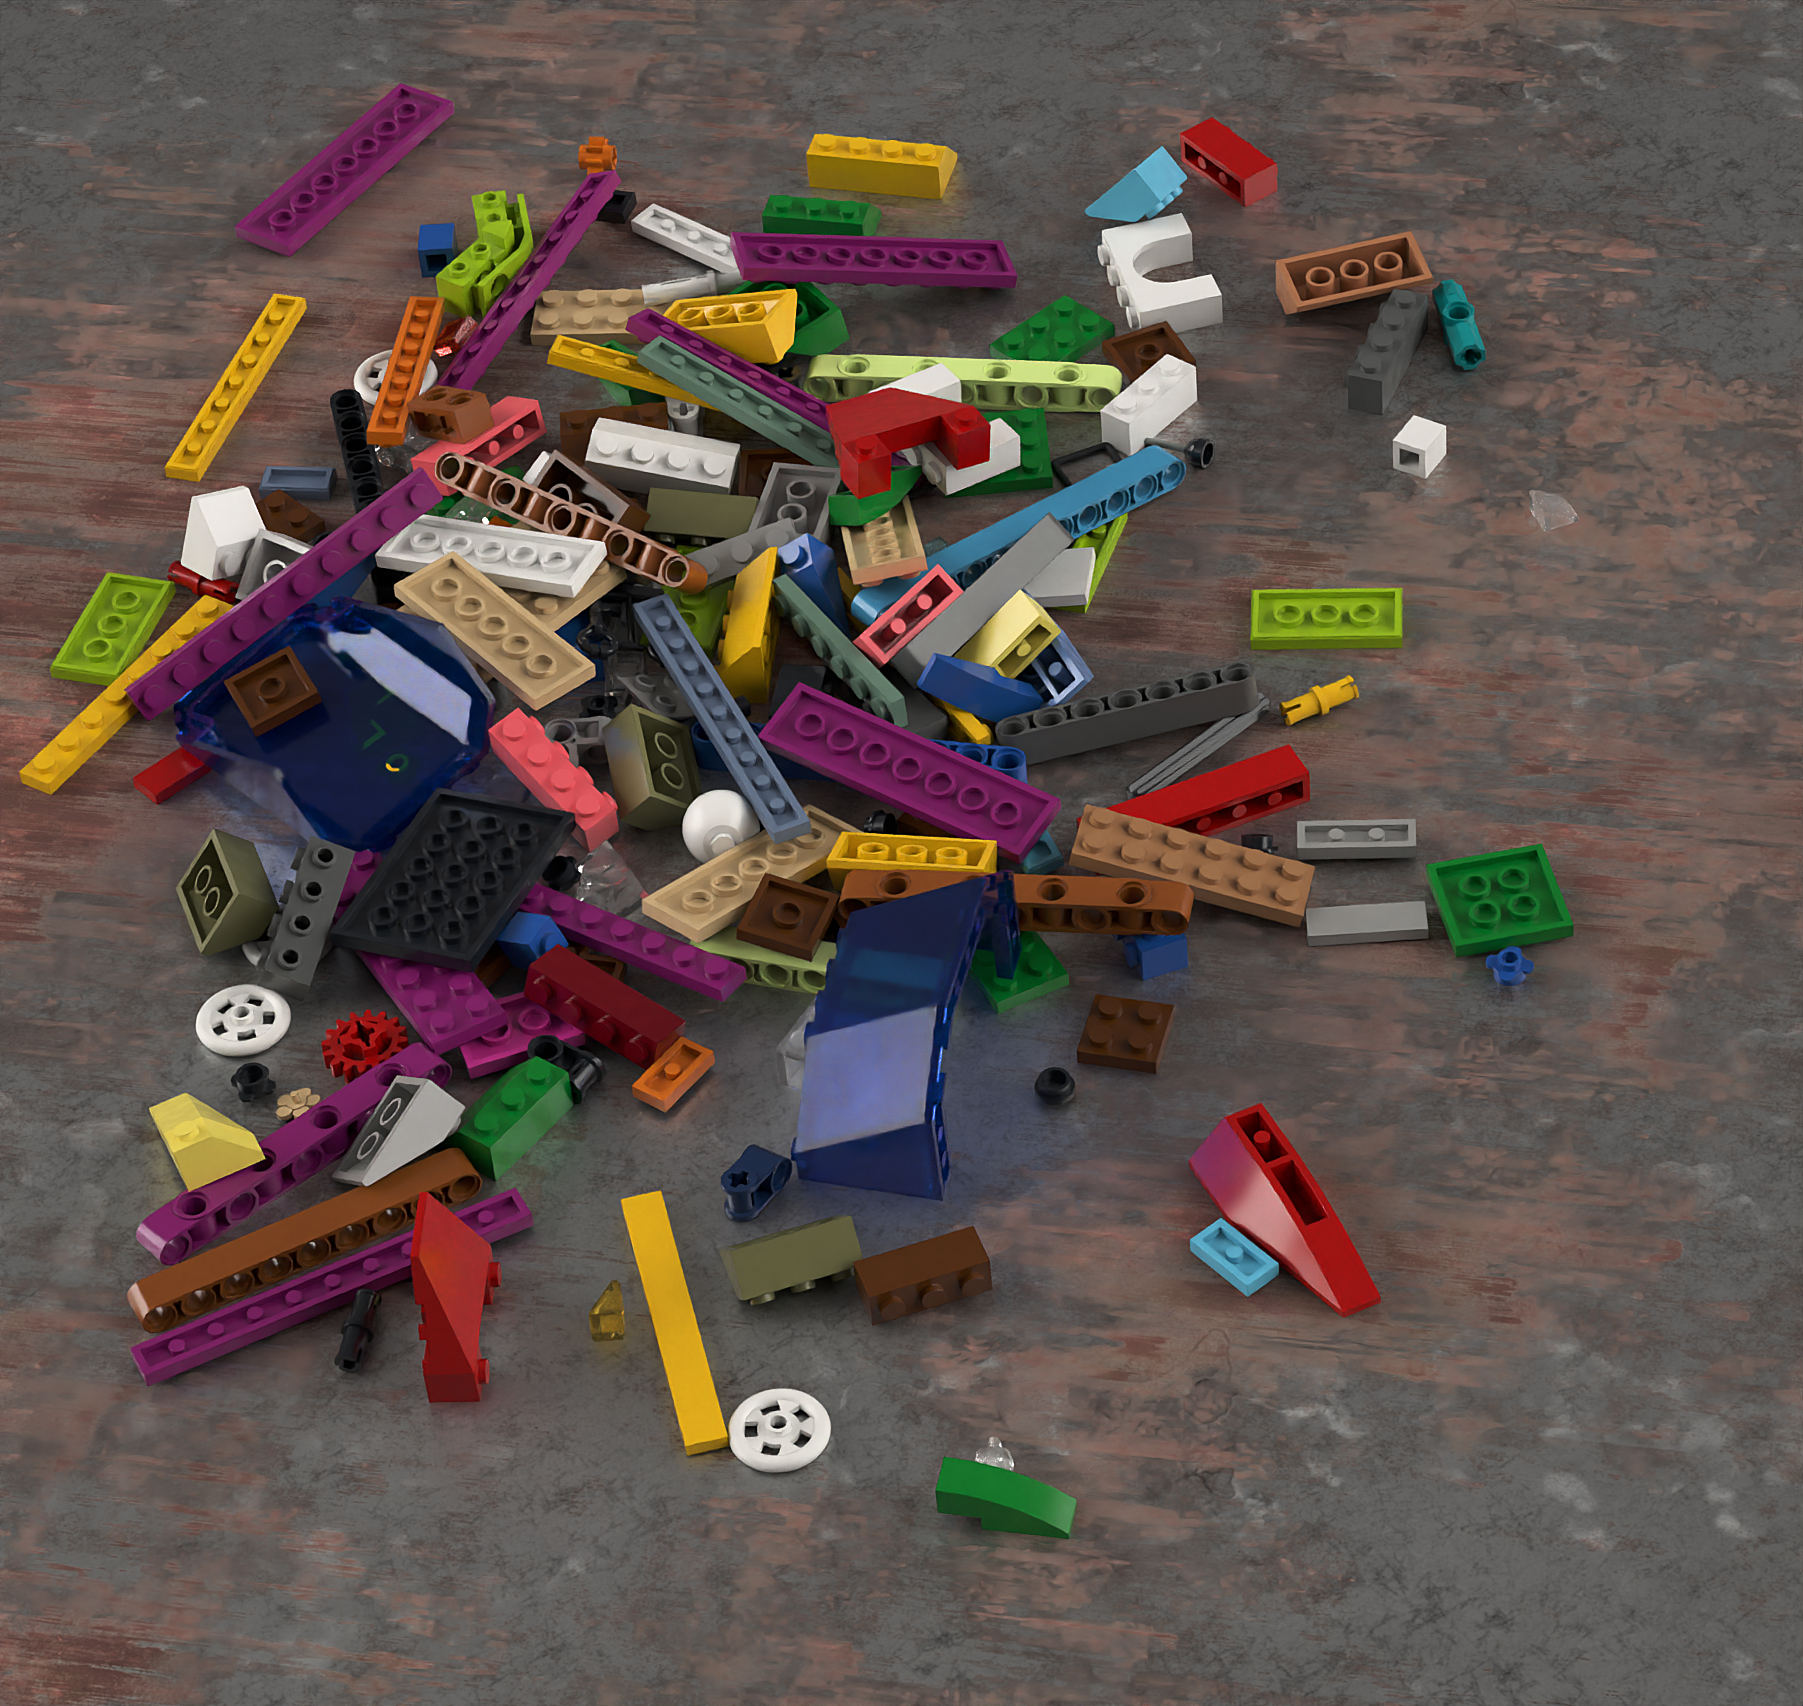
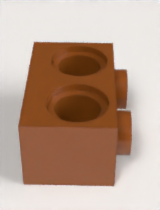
[407,385,494,444]

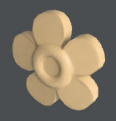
[276,1088,321,1120]

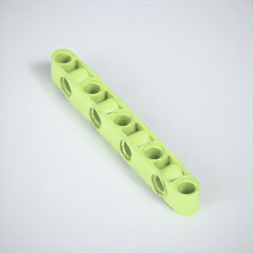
[803,354,1123,412]

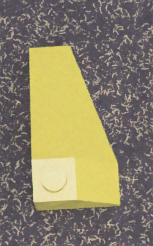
[149,1093,265,1192]

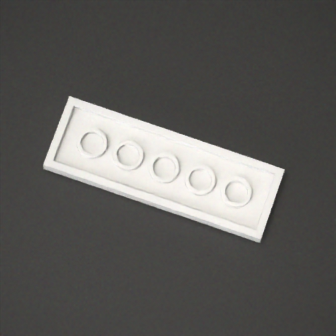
[375,514,607,598]

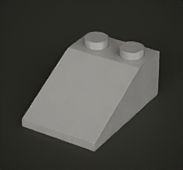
[748,462,844,570]
[331,1075,465,1187]

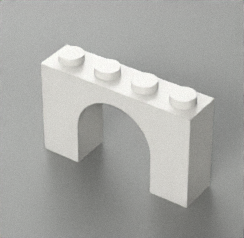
[1097,213,1223,333]
[868,363,1020,496]

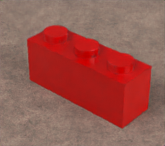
[1180,117,1278,208]

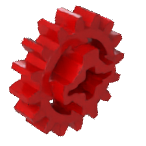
[321,1009,409,1084]

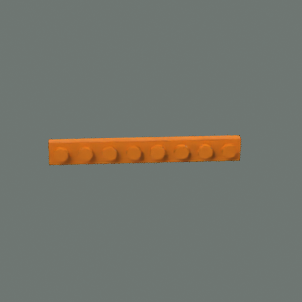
[366,296,445,448]

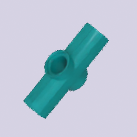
[1432,279,1486,370]

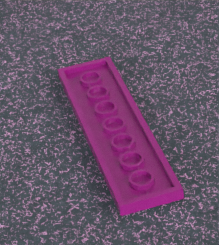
[235,83,455,257]
[730,232,1018,290]
[757,682,1061,864]
[332,846,508,1055]

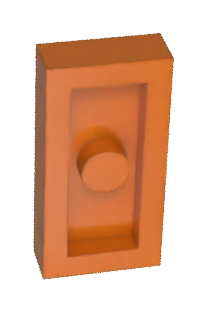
[632,1036,715,1113]

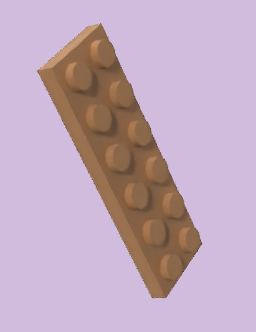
[1068,804,1315,928]

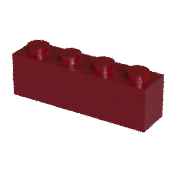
[523,944,686,1071]

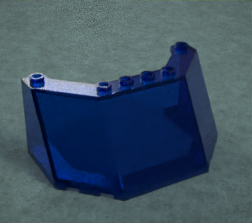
[791,870,1022,1201]

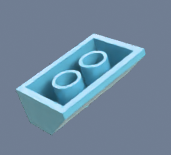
[1084,146,1188,222]

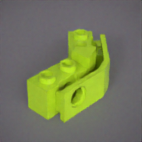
[435,190,534,320]

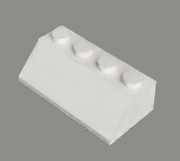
[585,417,741,495]

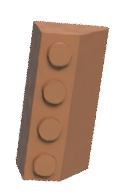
[1276,231,1433,315]

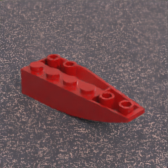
[1188,1103,1381,1318]

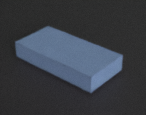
[259,466,338,501]

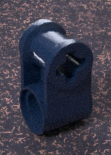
[721,1144,793,1222]

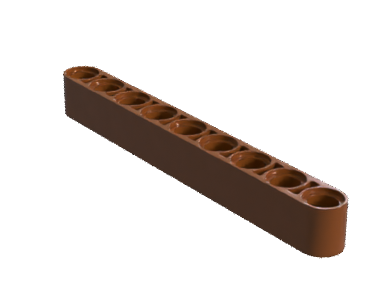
[127,1148,482,1333]

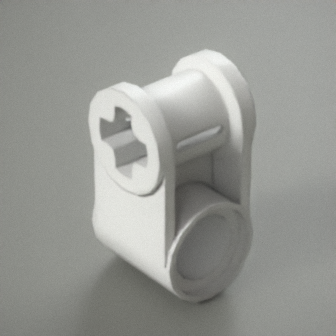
[666,397,705,437]

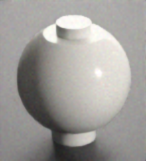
[682,790,760,864]

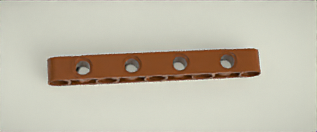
[434,451,708,595]
[838,869,1194,935]

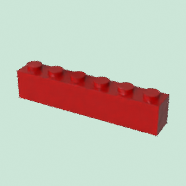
[1076,744,1310,876]

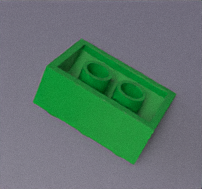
[762,195,882,236]
[727,281,850,356]
[433,1056,574,1181]

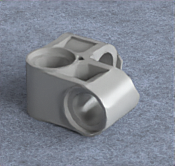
[544,716,612,768]

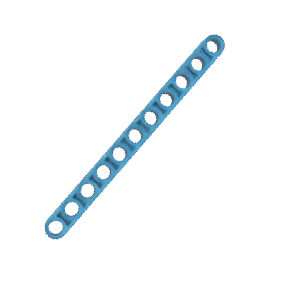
[851,445,1186,627]

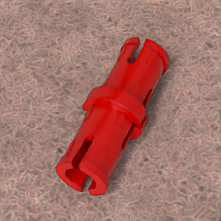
[167,560,239,604]

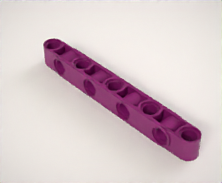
[136,1042,452,1266]

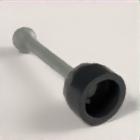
[1144,437,1215,468]

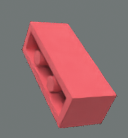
[852,564,964,670]

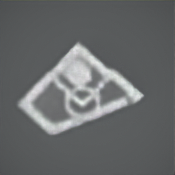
[576,840,649,918]

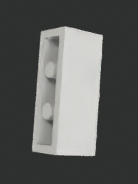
[1100,354,1197,456]

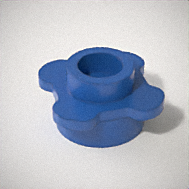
[1486,946,1534,986]

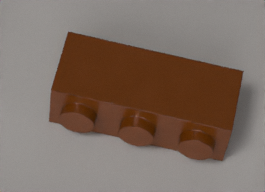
[853,1226,993,1326]

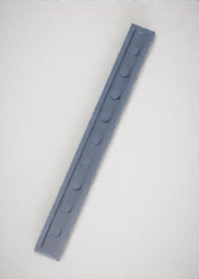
[632,593,811,845]

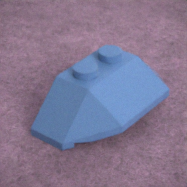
[1015,588,1094,709]

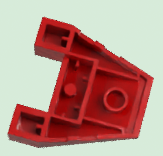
[825,387,991,499]
[410,1192,502,1403]

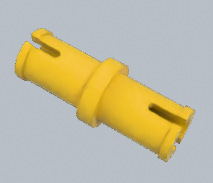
[1279,675,1359,726]

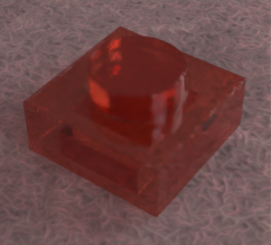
[433,315,478,356]

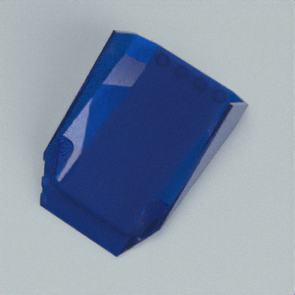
[173,595,496,853]

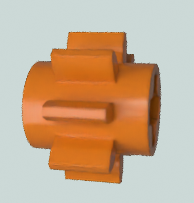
[578,136,617,176]

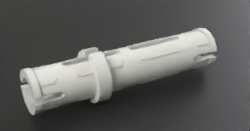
[641,269,747,308]

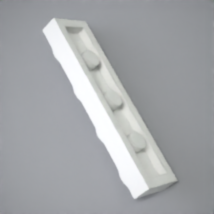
[631,203,738,272]

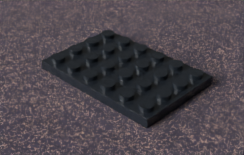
[329,787,576,973]

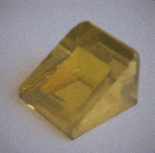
[588,1280,625,1342]

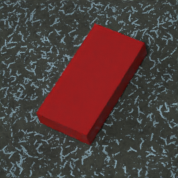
[132,740,217,805]

